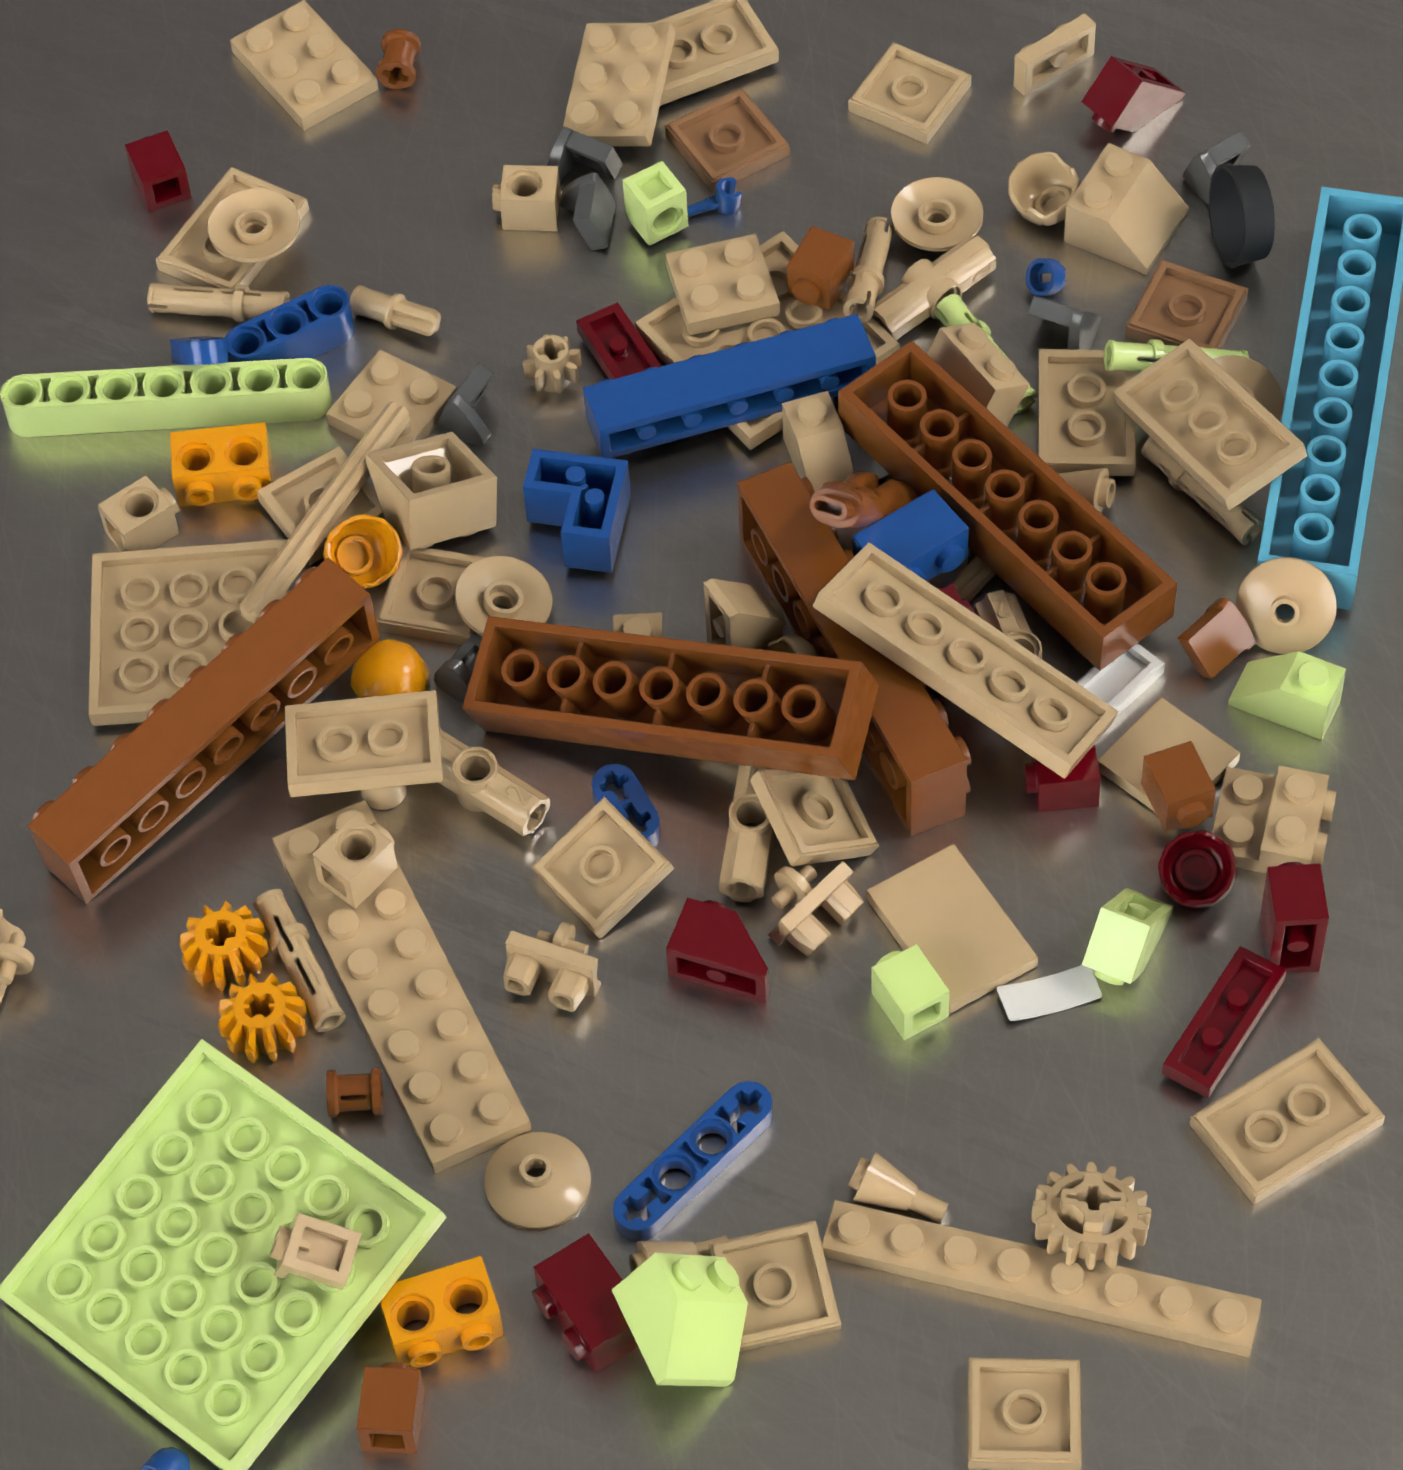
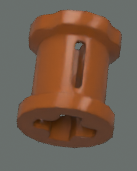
[376,29,421,90]
[326,1067,383,1118]

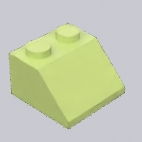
[612,1252,748,1387]

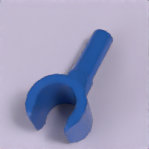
[687,177,742,218]

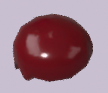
[1158,830,1237,909]

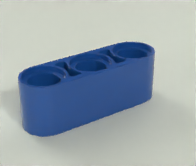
[225,285,354,362]

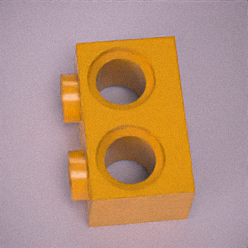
[170,422,273,507]
[379,1256,504,1367]

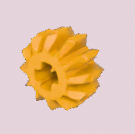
[179,900,269,992]
[218,973,307,1064]

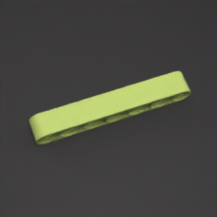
[0,358,333,437]

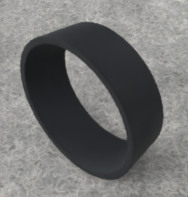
[1209,165,1275,268]

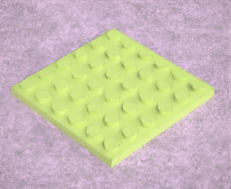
[0,1039,447,1470]

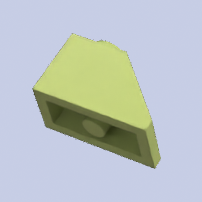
[1228,651,1346,740]
[1082,888,1174,985]

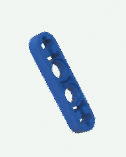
[613,1081,773,1242]

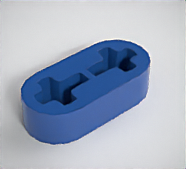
[170,336,228,365]
[591,764,661,847]

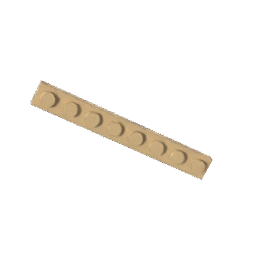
[822,1200,1262,1358]

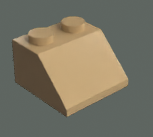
[1064,143,1189,275]
[366,432,497,550]

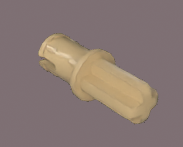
[350,285,441,336]

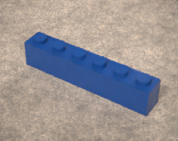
[583,313,876,458]

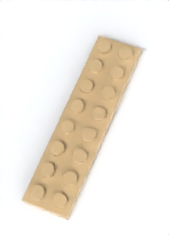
[272,799,532,1174]

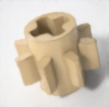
[523,334,582,393]

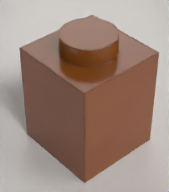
[787,226,854,311]
[1141,741,1216,832]
[356,1362,425,1454]

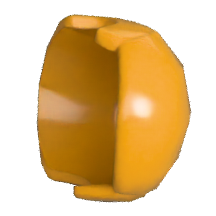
[323,514,403,589]
[351,639,430,698]

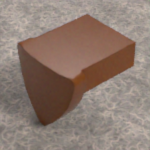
[1177,598,1255,679]

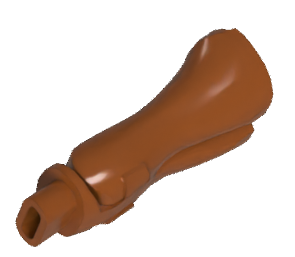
[809,471,918,528]

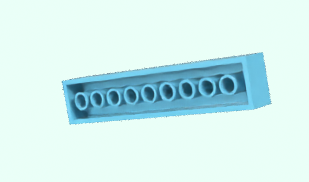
[1257,187,1403,610]

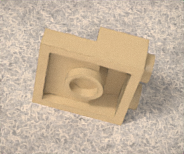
[1212,765,1337,874]

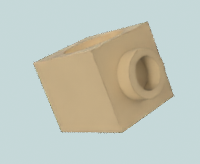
[492,165,561,231]
[98,475,180,552]
[312,814,398,909]

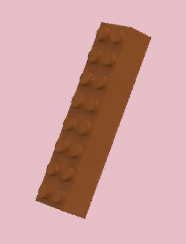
[838,341,1178,671]
[737,462,971,837]
[27,557,380,905]
[462,616,879,780]

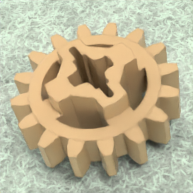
[1031,1162,1152,1270]

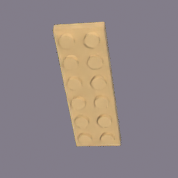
[812,543,1119,779]

